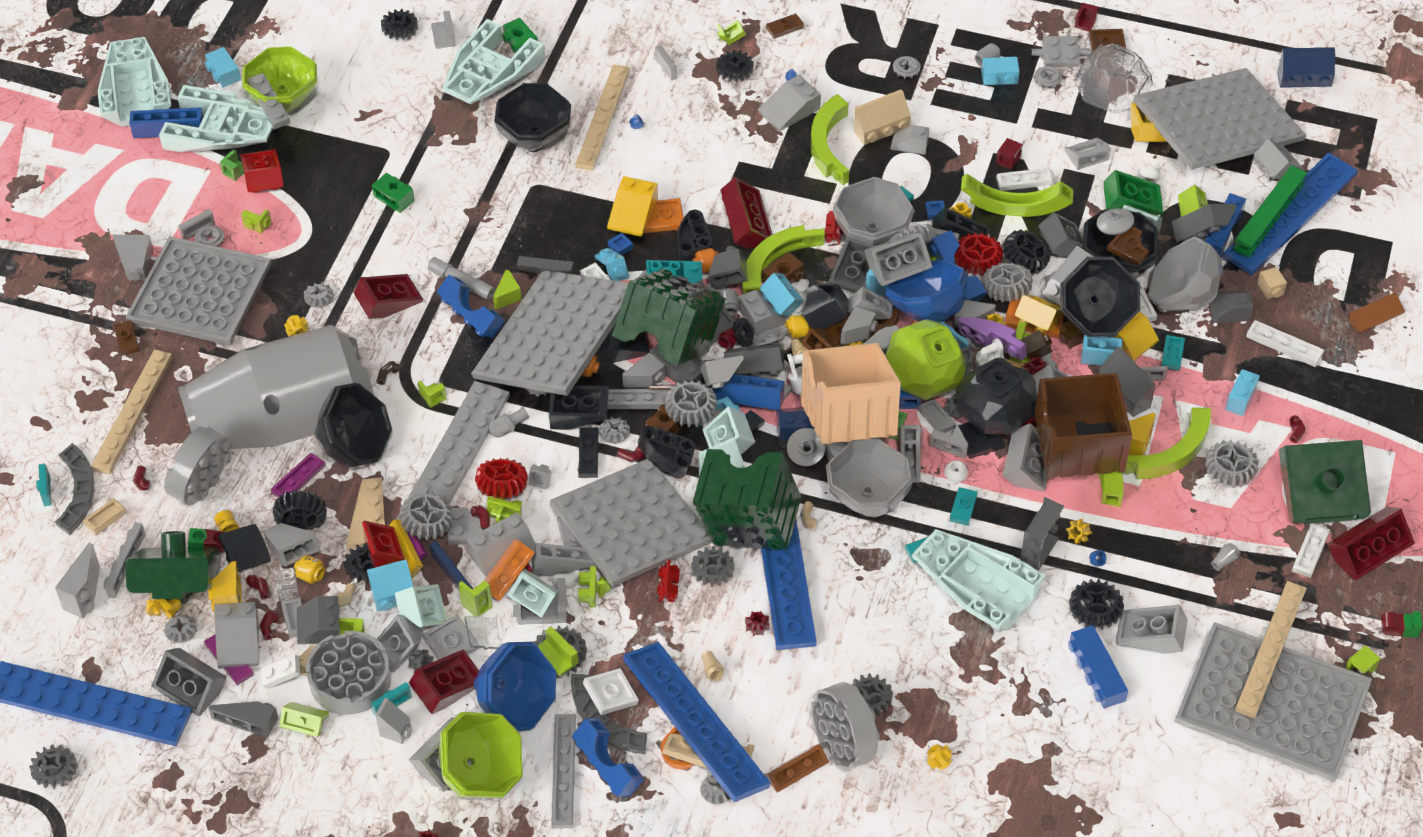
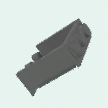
[1020,497,1064,571]

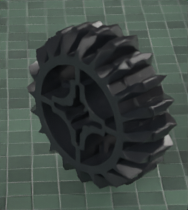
[1002,229,1051,275]
[273,490,327,530]
[1069,579,1124,630]

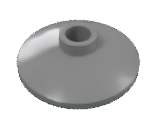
[1097,209,1134,235]
[752,327,788,346]
[787,428,826,466]

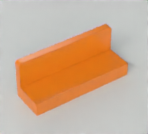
[484,539,535,601]

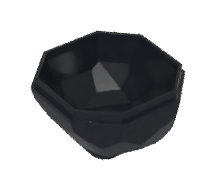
[494,83,572,153]
[1083,209,1158,277]
[1060,257,1140,337]
[956,357,1038,434]
[314,383,392,467]

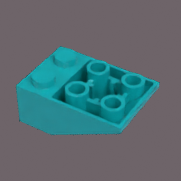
[646,260,703,284]

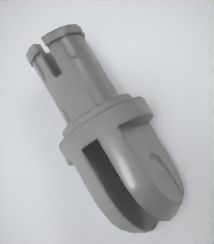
[489,407,529,438]

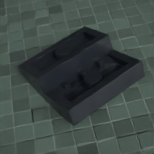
[218,523,271,571]

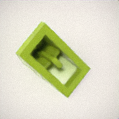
[493,270,521,309]

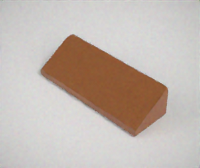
[1348,292,1405,334]
[764,744,829,793]

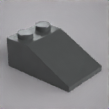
[829,237,876,292]

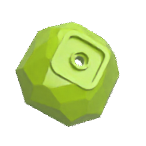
[885,319,966,400]
[439,712,523,798]

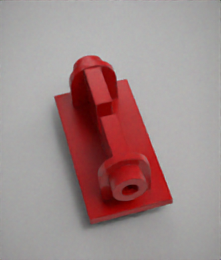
[824,211,843,245]
[657,559,680,603]

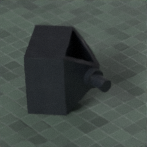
[803,273,849,329]

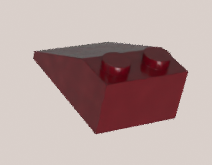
[353,274,423,319]
[408,649,479,714]

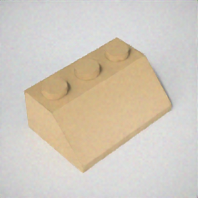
[854,90,911,145]

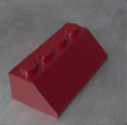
[720,177,773,249]
[1327,507,1415,581]

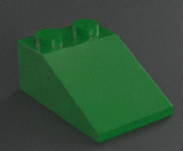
[1103,170,1163,215]

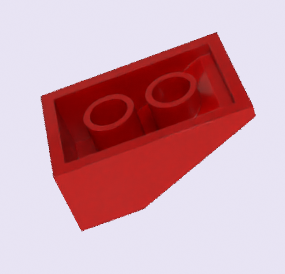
[240,149,283,193]

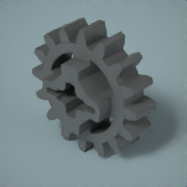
[691,546,735,587]
[851,673,893,715]
[29,744,77,789]

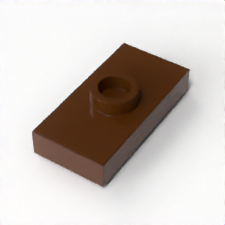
[766,13,804,39]
[113,320,139,356]

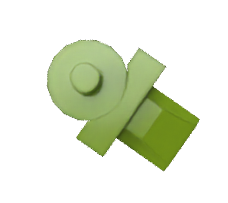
[487,496,522,523]
[578,566,611,608]

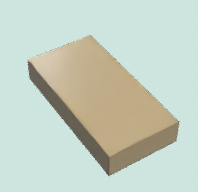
[83,498,127,535]

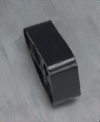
[677,209,713,261]
[637,426,695,478]

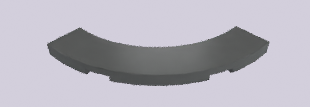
[55,443,95,535]
[571,674,647,754]

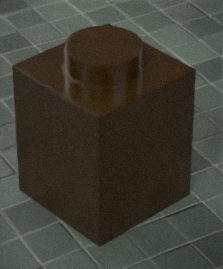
[1059,321,1084,349]
[1020,329,1053,358]

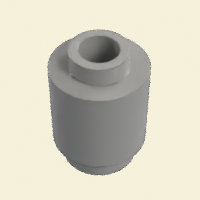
[974,43,1000,67]
[720,288,739,316]

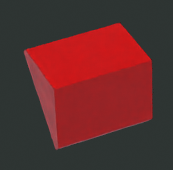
[362,520,405,568]

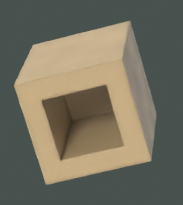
[1257,267,1287,300]

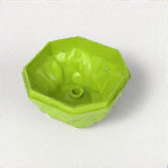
[242,46,317,114]

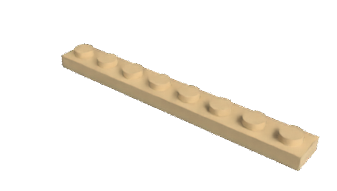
[576,64,630,171]
[91,350,173,475]
[1235,581,1307,719]

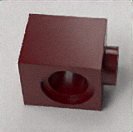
[996,138,1023,170]

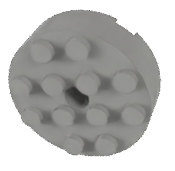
[164,425,231,506]
[306,631,391,714]
[811,682,880,770]

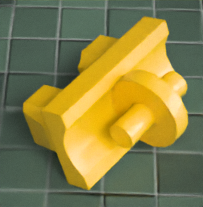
[145,594,182,619]

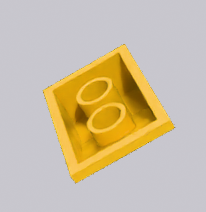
[607,176,658,236]

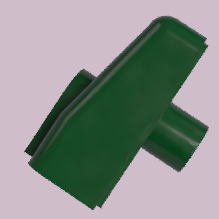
[1278,440,1371,525]
[125,531,220,599]

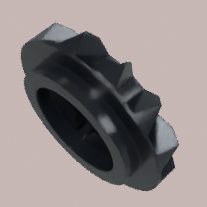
[732,317,755,347]

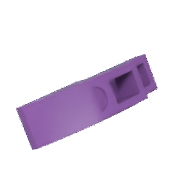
[958,317,1027,360]

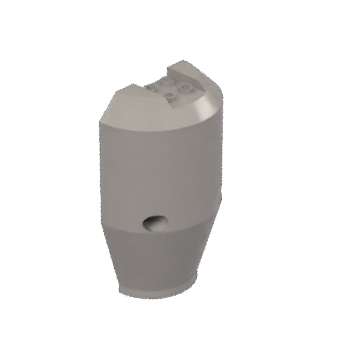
[177,325,374,449]

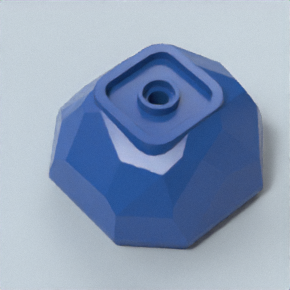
[885,260,967,323]
[474,641,557,731]

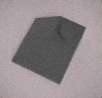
[1209,290,1253,323]

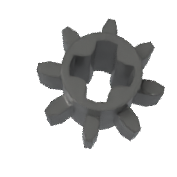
[945,394,961,418]
[408,649,434,673]

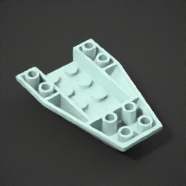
[98,37,171,127]
[912,529,1046,630]

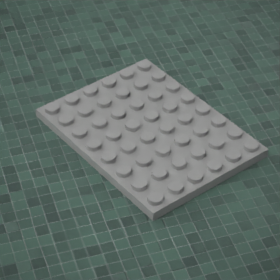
[1133,68,1306,170]
[471,271,628,396]
[1174,622,1372,782]

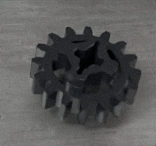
[381,8,418,40]
[716,50,754,82]
[344,543,374,584]

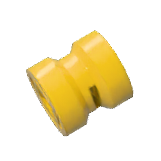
[214,510,239,532]

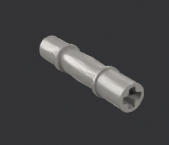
[427,257,496,301]

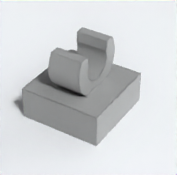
[528,464,551,489]

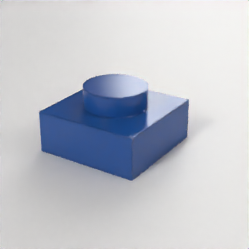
[925,201,945,220]
[608,233,633,255]

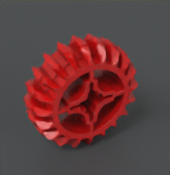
[954,232,1003,277]
[475,457,528,499]

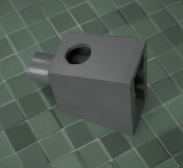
[708,246,748,288]

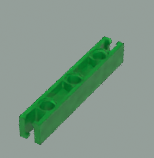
[1233,165,1307,258]

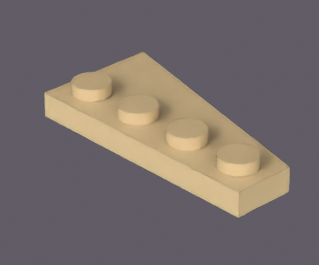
[346,477,385,550]
[662,734,755,768]

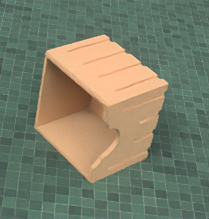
[801,343,901,444]

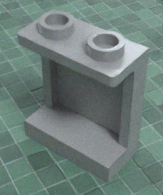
[513,578,567,625]

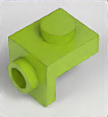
[717,20,746,45]
[241,209,271,234]

